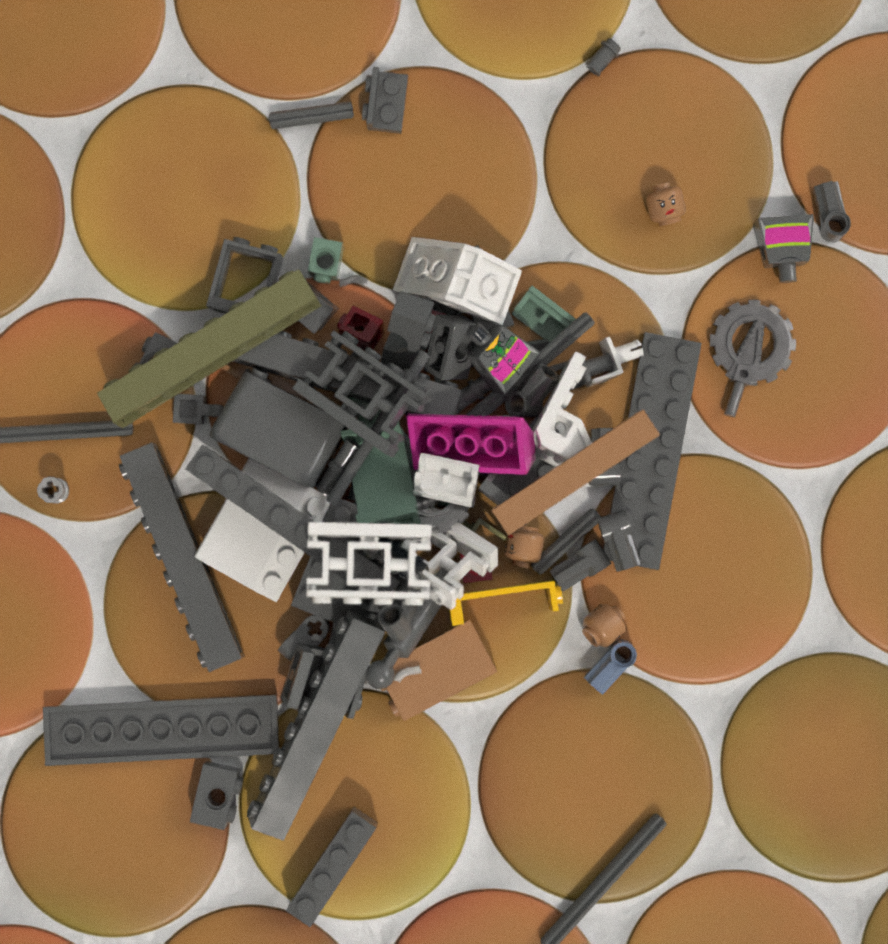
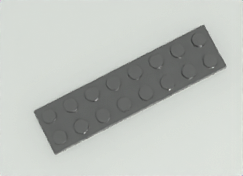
[603,332,702,570]
[43,694,280,766]

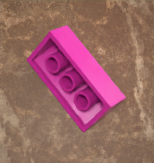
[407,414,536,475]

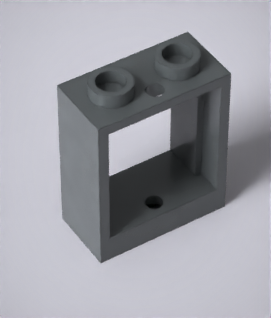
[206,237,283,314]

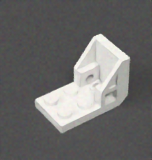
[392,237,522,325]
[532,351,592,467]

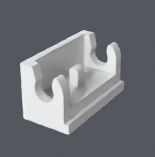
[413,453,479,507]

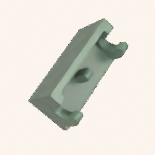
[511,286,576,342]

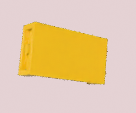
[450,580,563,626]

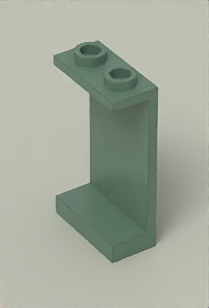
[340,422,421,525]

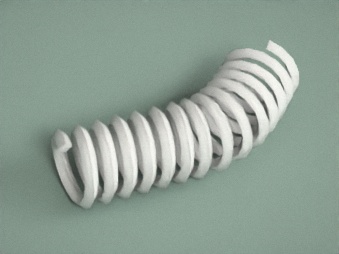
[394,665,421,682]

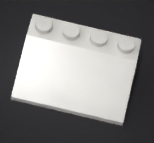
[194,458,331,602]

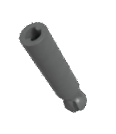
[366,568,449,689]

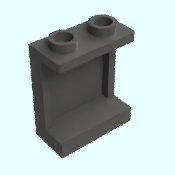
[281,642,370,719]

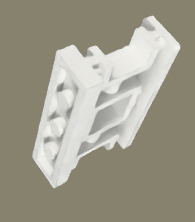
[363,495,498,610]
[306,522,431,605]

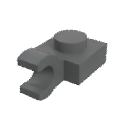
[173,394,224,425]

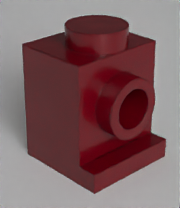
[337,305,384,351]

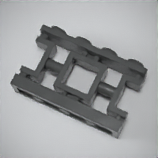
[292,330,433,458]

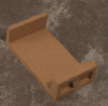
[381,619,497,721]

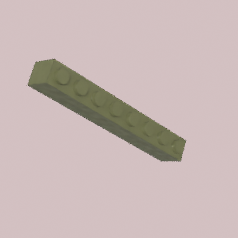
[97,269,322,428]

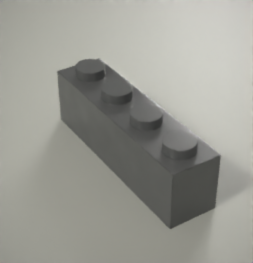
[286,807,378,927]

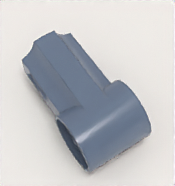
[584,639,637,695]

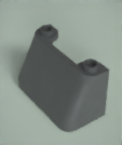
[209,367,348,487]

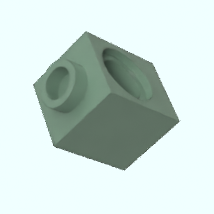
[308,237,344,284]

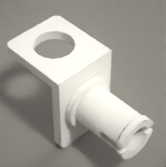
[586,337,644,388]

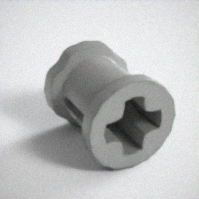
[37,477,70,504]

